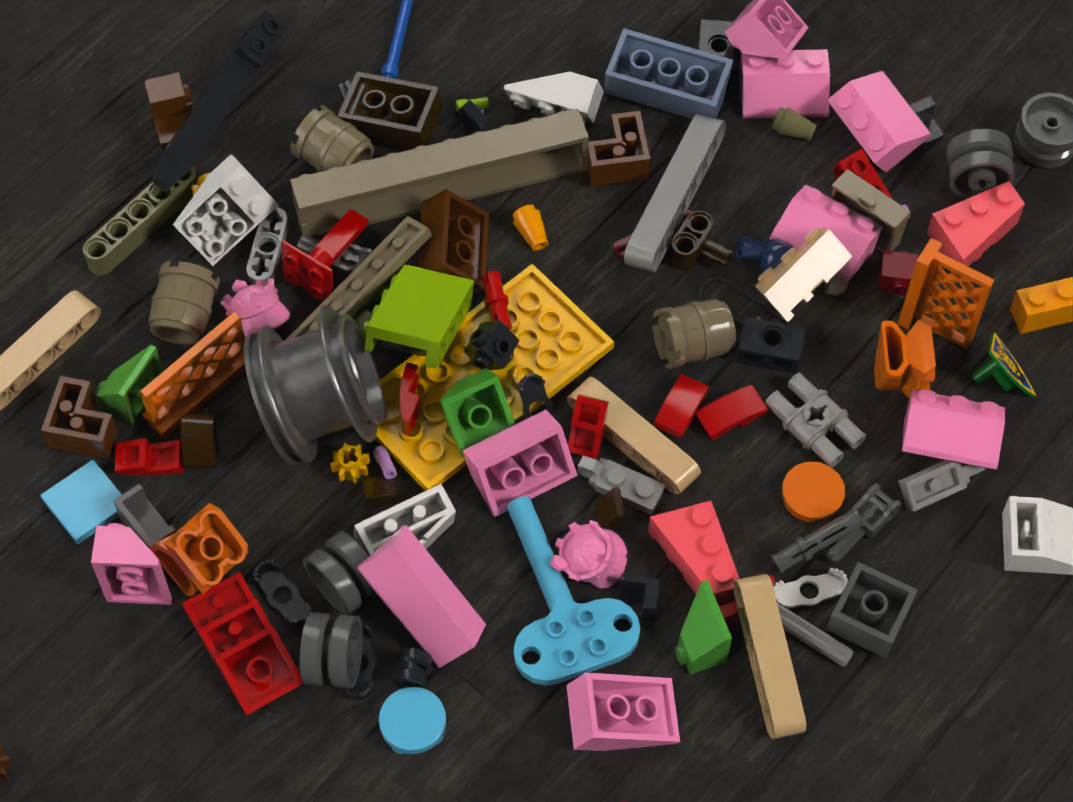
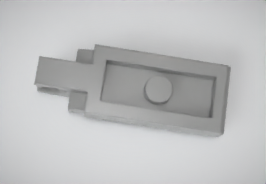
[577,455,666,515]
[899,460,985,512]

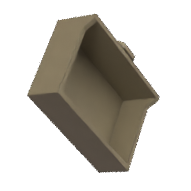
[831,169,911,253]

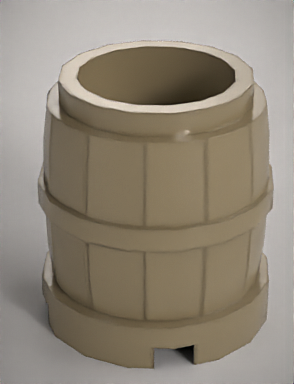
[290,105,374,172]
[148,261,220,345]
[653,299,736,369]

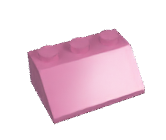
[725,0,809,59]
[738,49,830,119]
[828,71,932,172]
[770,185,883,282]
[902,389,1005,470]
[463,410,578,517]
[91,523,172,605]

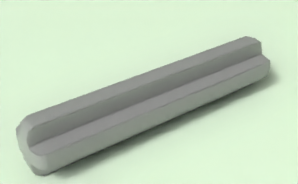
[777,603,853,667]

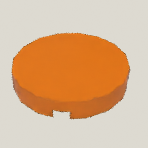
[781,462,845,522]

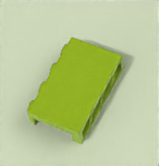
[362,264,474,369]

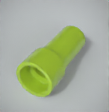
[455,97,489,112]

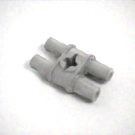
[765,372,866,468]

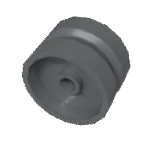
[1013,92,1073,169]
[947,129,1015,198]
[303,531,376,615]
[300,612,363,688]

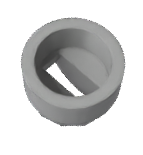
[824,275,848,296]

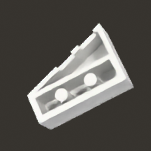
[354,484,456,556]

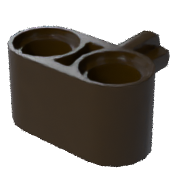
[670,210,733,271]
[181,408,219,468]

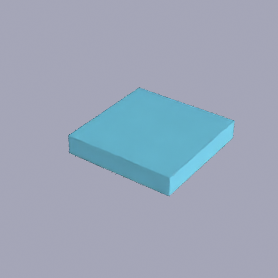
[40,460,122,545]

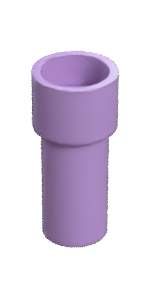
[373,445,397,479]

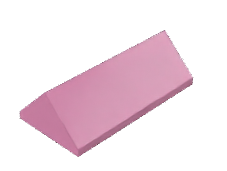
[357,525,486,668]

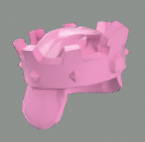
[220,278,290,338]
[550,520,627,589]

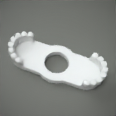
[773,568,848,609]

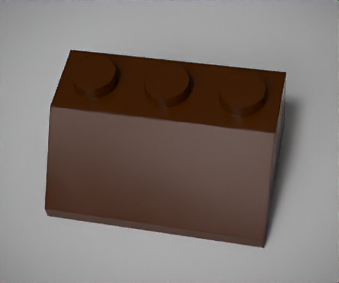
[418,189,489,291]

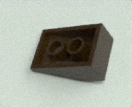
[337,71,443,150]

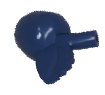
[736,236,797,272]

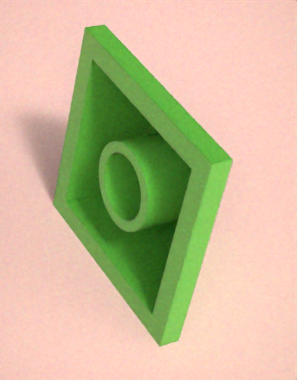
[96,345,163,426]
[439,368,516,458]
[675,580,732,674]

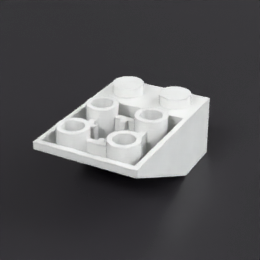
[504,72,604,125]
[173,154,279,266]
[1002,496,1073,575]

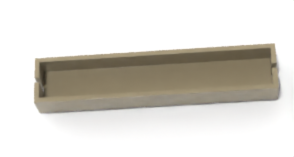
[290,109,589,238]

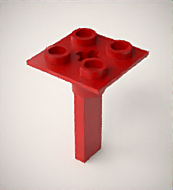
[281,209,368,301]

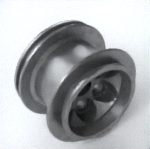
[244,305,385,465]

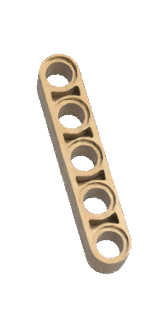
[0,290,101,411]
[567,377,701,495]
[733,574,806,739]

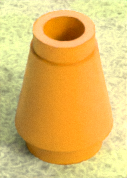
[513,205,549,251]

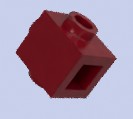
[877,250,920,296]

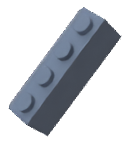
[604,28,733,119]

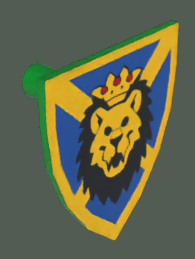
[972,332,1036,398]

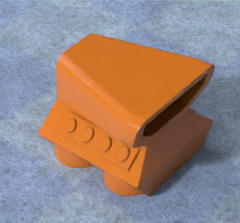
[874,320,936,398]
[150,503,248,596]

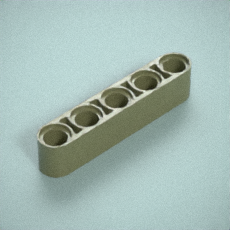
[83,166,197,275]

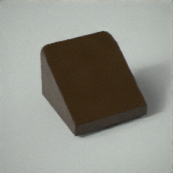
[362,475,398,508]
[595,487,624,530]

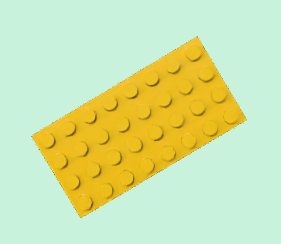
[375,264,614,491]

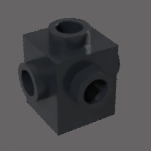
[464,321,520,370]

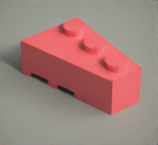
[927,181,1025,266]
[648,501,740,607]

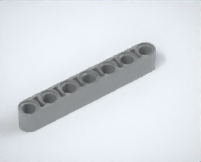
[624,114,726,272]

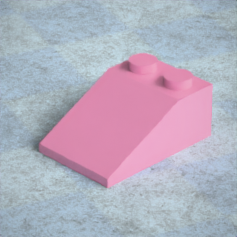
[566,673,680,751]

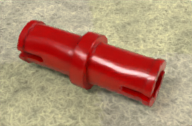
[481,271,512,330]

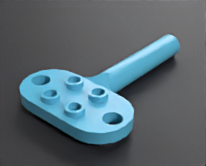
[507,496,640,686]

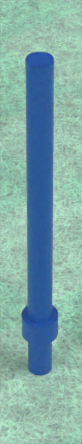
[380,0,413,79]

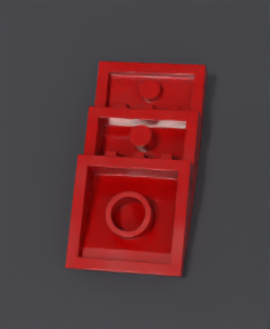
[182,572,304,716]

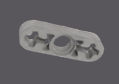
[246,207,289,285]

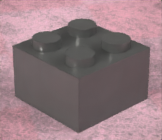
[827,562,918,659]

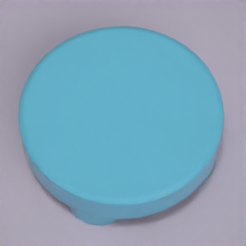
[379,687,446,754]

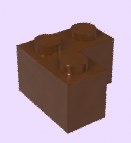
[144,72,193,152]
[587,111,651,186]
[41,376,117,459]

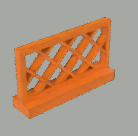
[898,238,994,349]
[140,312,246,439]

